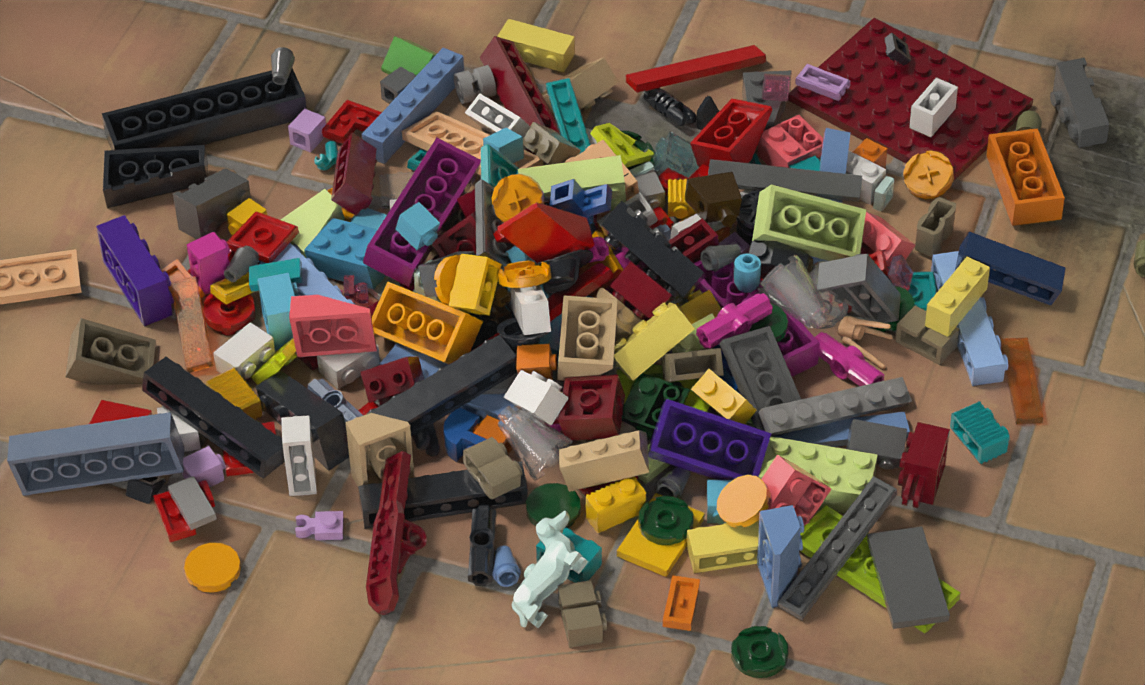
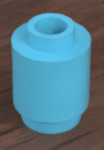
[734,254,761,293]

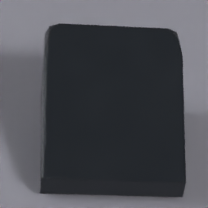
[697,95,719,130]
[126,476,166,504]

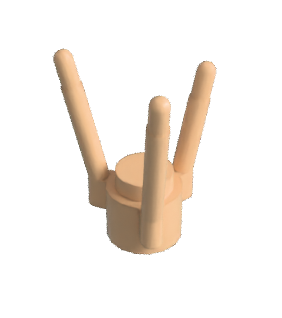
[838,316,893,369]

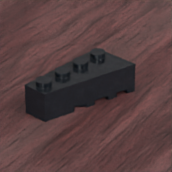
[103,145,208,209]
[601,201,705,301]
[256,371,349,471]

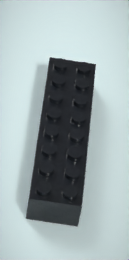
[102,68,307,150]

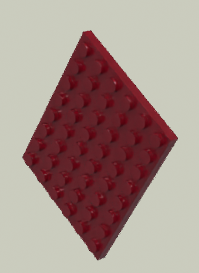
[788,18,1033,183]

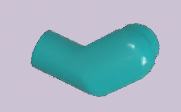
[314,141,338,170]

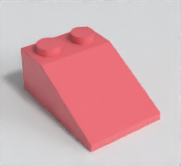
[289,295,377,357]

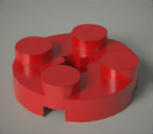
[203,293,256,336]

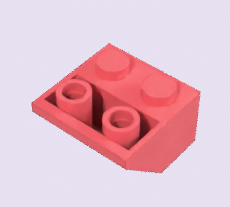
[757,115,823,168]
[860,212,915,273]
[761,455,831,526]

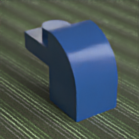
[550,179,612,224]
[444,408,486,462]

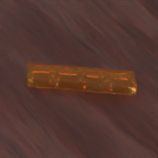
[171,276,214,373]
[1001,338,1044,425]

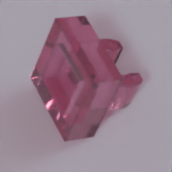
[762,74,790,101]
[887,255,914,291]
[344,275,369,305]

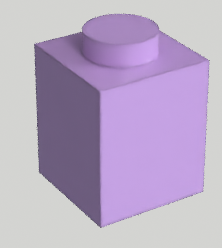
[288,109,326,153]
[182,446,225,488]

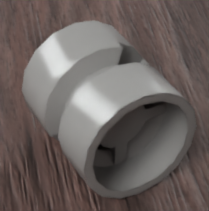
[454,65,496,104]

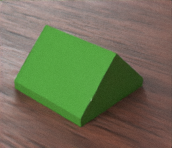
[381,36,437,76]

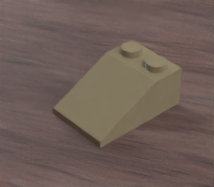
[65,318,156,384]

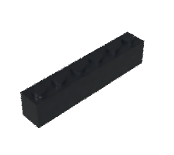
[366,335,518,437]
[142,356,285,479]
[358,461,528,529]

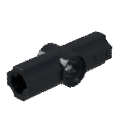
[468,505,497,586]

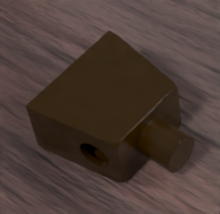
[684,172,741,227]

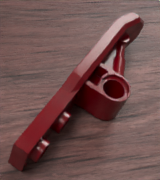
[366,451,427,615]

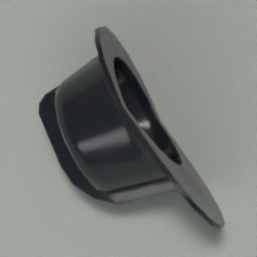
[535,250,593,294]
[497,318,552,353]

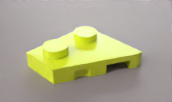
[590,123,654,167]
[251,338,297,385]

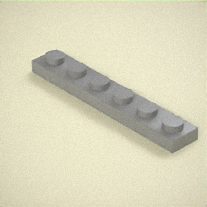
[758,377,912,436]

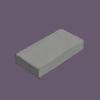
[168,476,217,530]

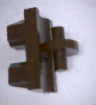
[481,280,512,325]

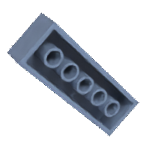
[7,412,185,496]

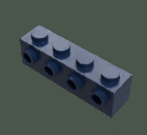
[955,232,1066,306]

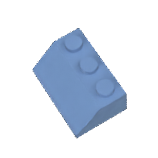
[757,505,804,608]

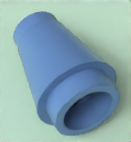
[493,546,521,587]

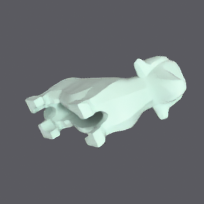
[512,511,588,628]

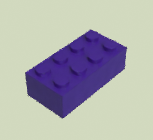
[96,215,174,327]
[648,399,772,480]

